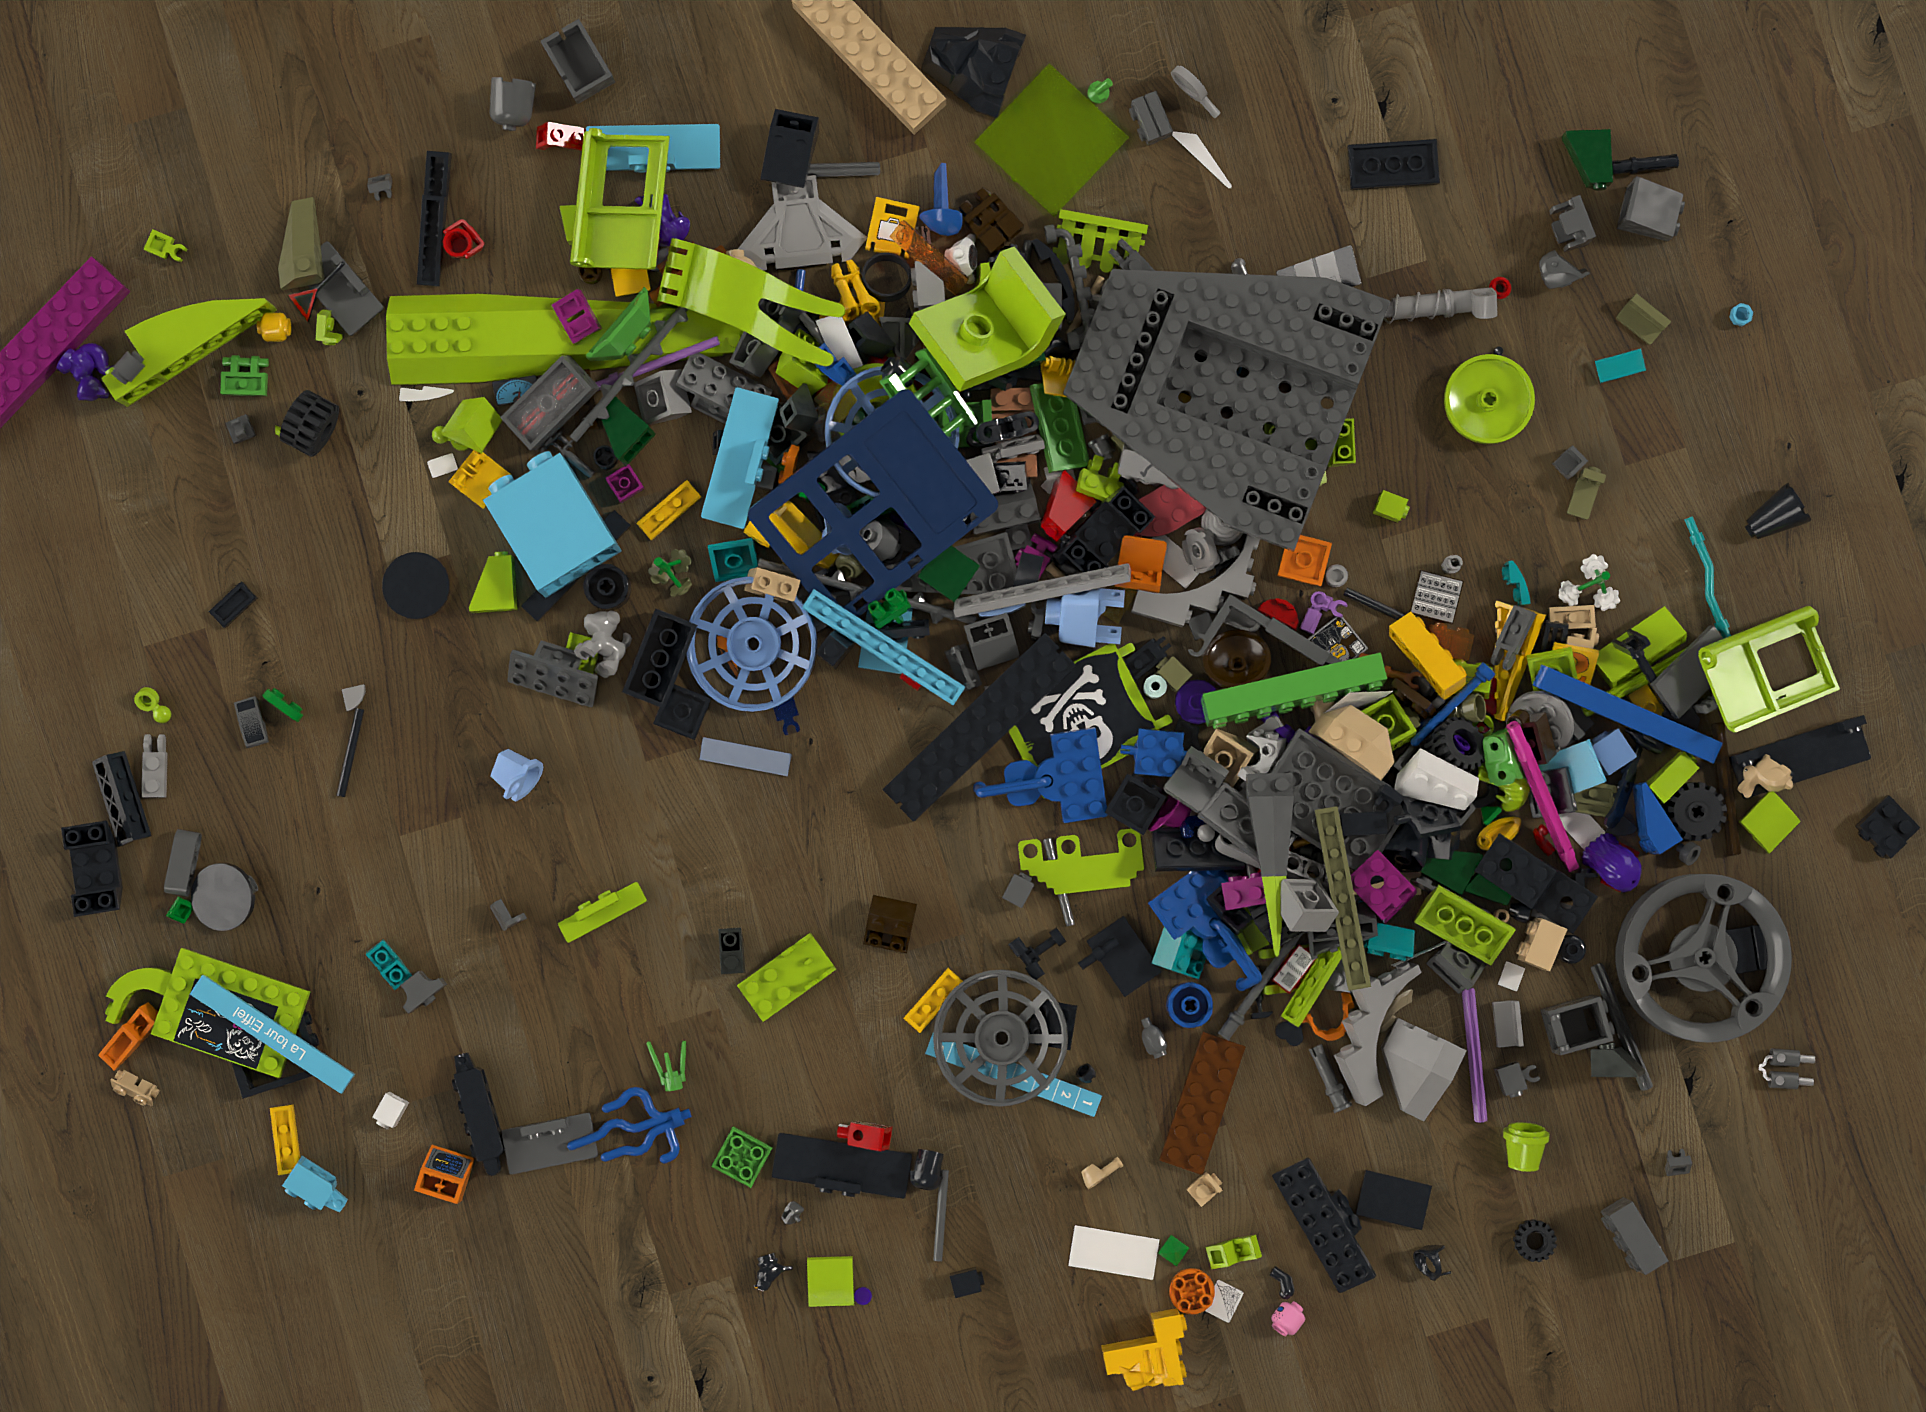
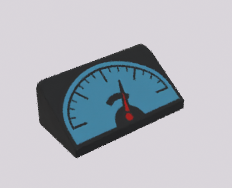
[492,375,539,406]

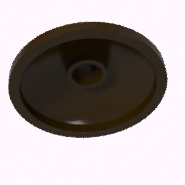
[1203,630,1271,688]

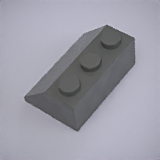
[969,481,1040,537]

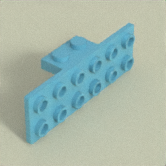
[586,124,720,173]
[701,387,779,529]

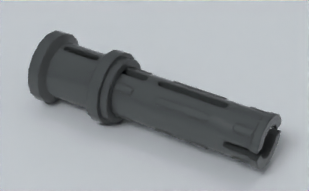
[1309,1044,1352,1113]

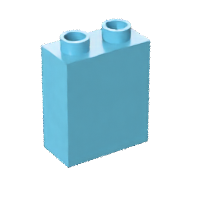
[483,451,622,598]

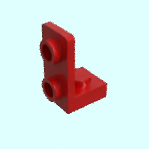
[536,122,586,151]

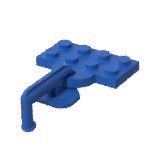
[973,727,1108,823]
[1148,870,1262,991]

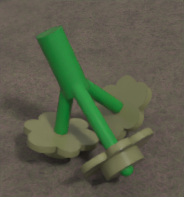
[648,549,692,597]

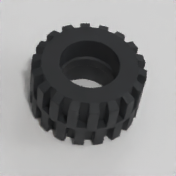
[1425,717,1485,773]

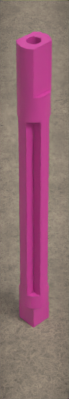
[1506,721,1579,872]

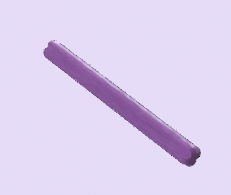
[1462,988,1487,1123]

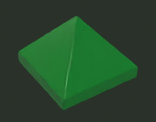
[1481,807,1502,827]
[166,897,193,924]
[1158,1235,1189,1267]

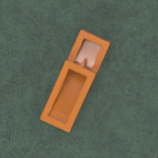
[98,1002,158,1070]

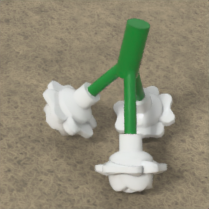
[1559,554,1620,611]

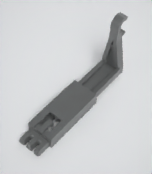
[1188,594,1342,666]

